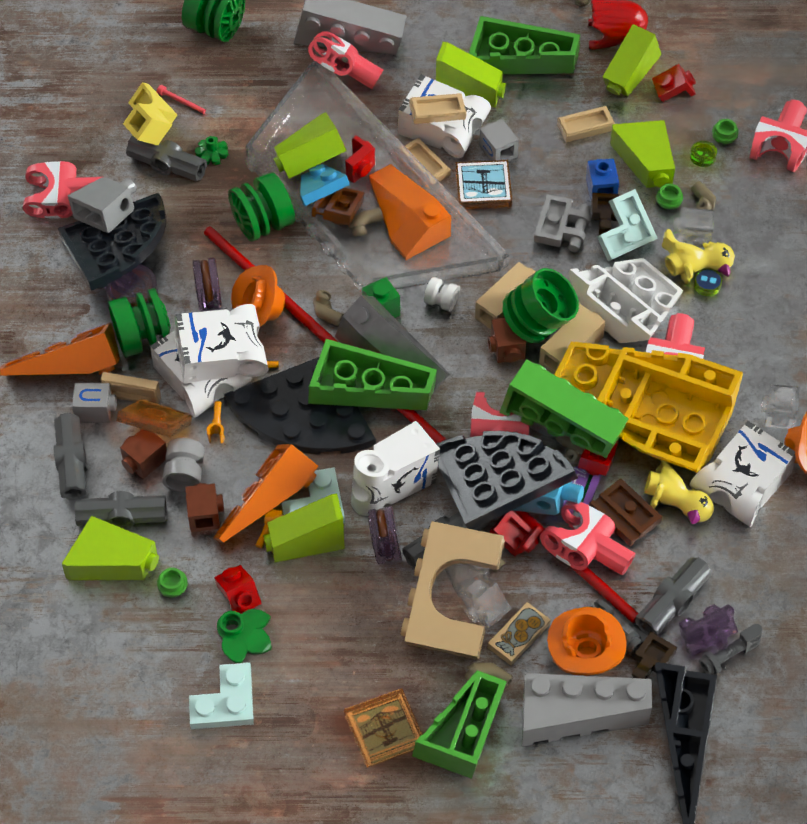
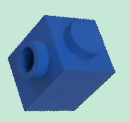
[586,158,619,201]

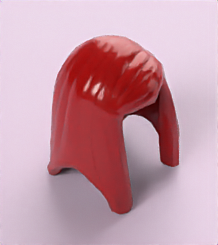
[588,0,648,50]

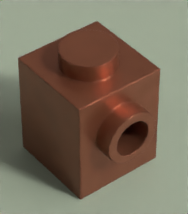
[488,318,526,363]
[120,426,167,479]
[185,483,224,532]

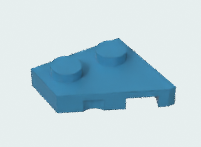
[300,164,350,206]

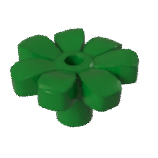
[195,136,229,165]

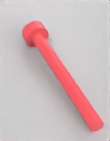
[156,85,206,114]

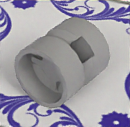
[162,438,205,493]

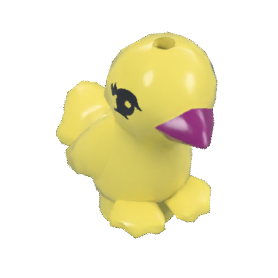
[662,229,735,284]
[644,460,714,524]

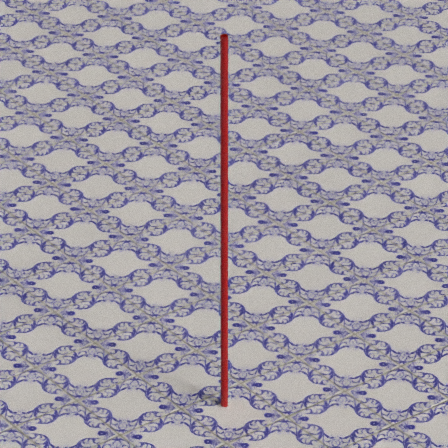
[204,226,639,624]

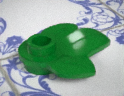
[217,609,272,663]

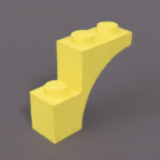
[123,82,177,146]

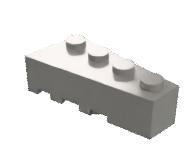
[293,0,406,54]
[522,673,652,747]

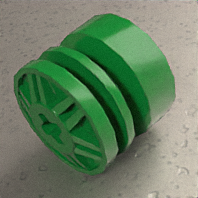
[181,0,245,42]
[228,172,295,242]
[503,268,579,343]
[108,288,171,358]

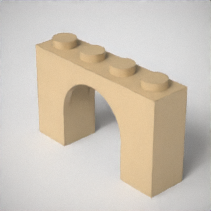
[475,262,605,374]
[401,521,505,660]

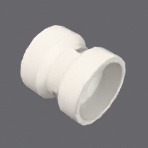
[424,277,460,312]

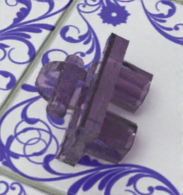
[679,604,738,656]

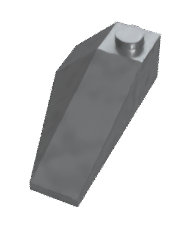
[335,295,450,394]

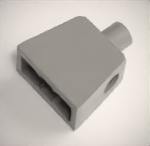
[68,177,137,233]

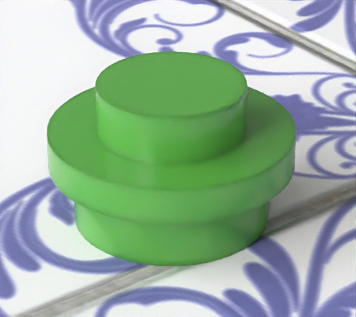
[712,119,739,144]
[656,184,683,209]
[157,568,188,597]

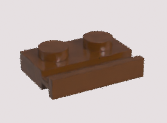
[311,187,365,225]
[589,478,662,547]

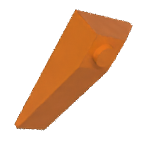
[369,164,451,260]
[0,322,120,376]
[213,444,318,543]

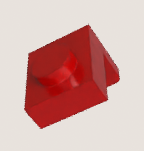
[652,64,696,102]
[345,135,375,183]
[578,438,619,476]
[489,511,543,557]
[214,565,261,614]

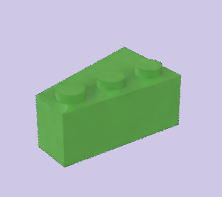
[412,670,507,779]

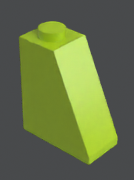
[603,24,661,97]
[436,41,506,108]
[273,112,347,179]
[610,120,675,188]
[263,493,345,563]
[62,516,159,580]

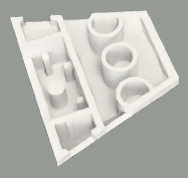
[568,258,683,343]

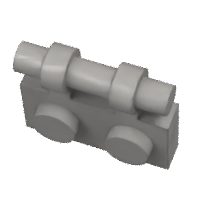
[534,194,591,252]

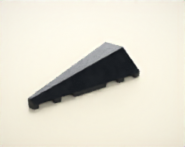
[655,662,717,824]

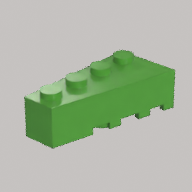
[469,16,580,74]
[308,339,437,411]
[499,359,629,458]

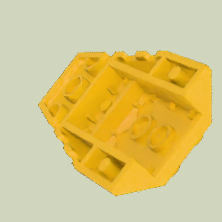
[554,341,743,472]

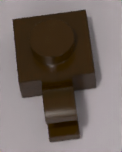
[591,193,619,235]
[632,632,677,679]

